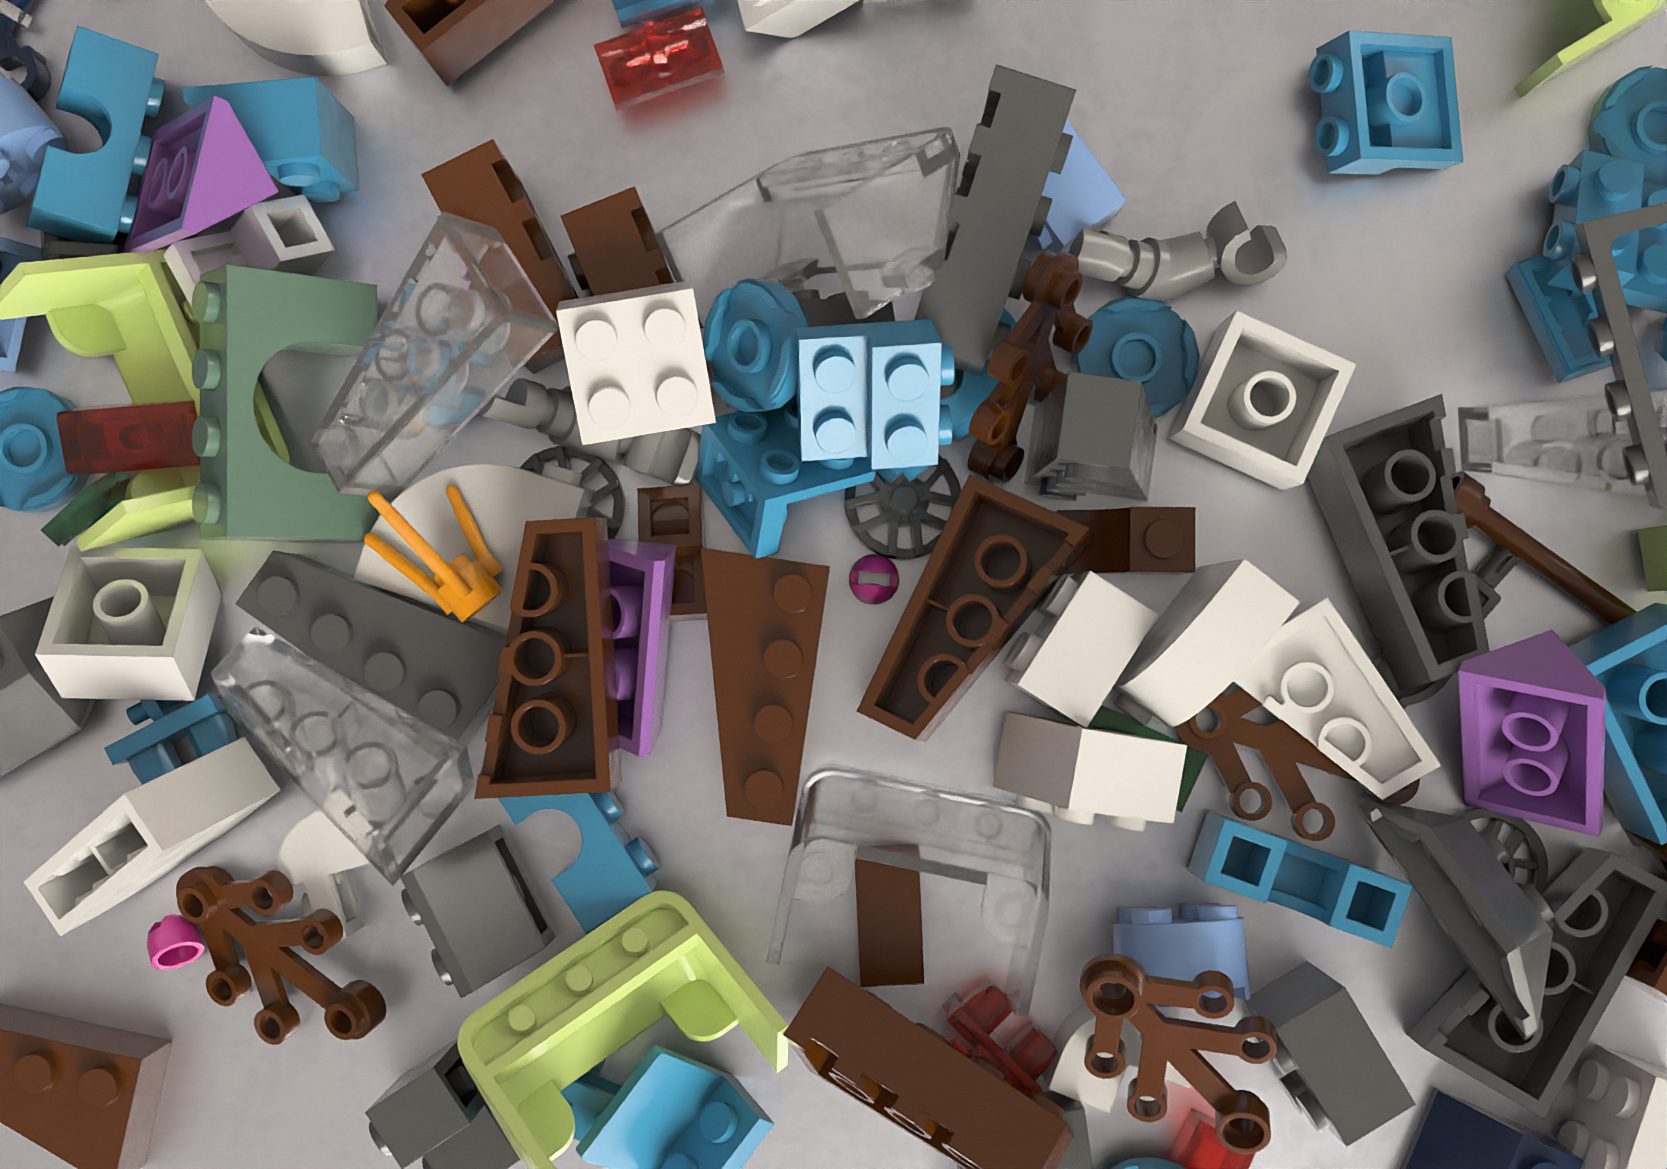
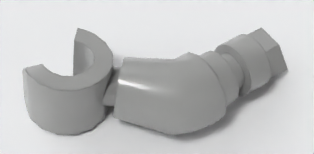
[1069,201,1287,301]
[474,378,701,486]

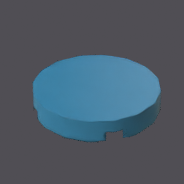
[1588,65,1667,187]
[703,278,808,412]
[1071,296,1200,419]
[0,386,95,512]

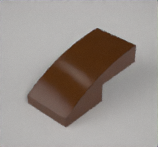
[637,485,707,622]
[854,846,924,987]

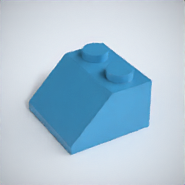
[182,77,359,203]

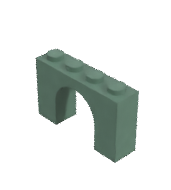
[192,264,378,543]

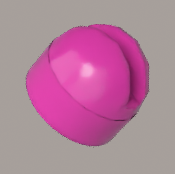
[849,554,899,605]
[147,914,205,970]

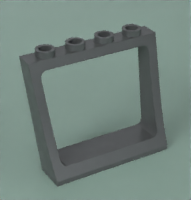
[1570,202,1667,509]

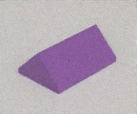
[123,96,279,254]
[608,538,676,756]
[1458,630,1606,837]

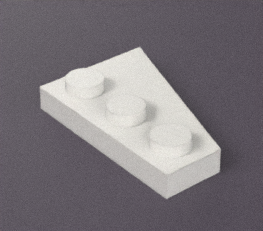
[1233,597,1441,800]

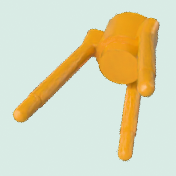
[364,485,504,623]

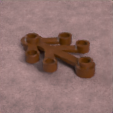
[967,251,1093,483]
[1174,688,1420,841]
[176,866,386,1045]
[1079,954,1277,1154]

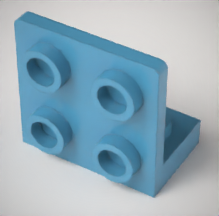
[695,397,876,559]
[576,1045,775,1169]

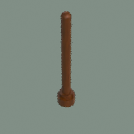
[1451,471,1637,625]

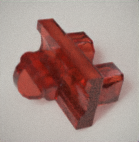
[594,7,724,110]
[942,979,1058,1096]

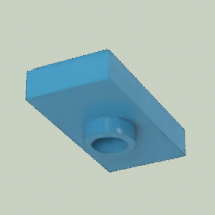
[1505,254,1612,384]

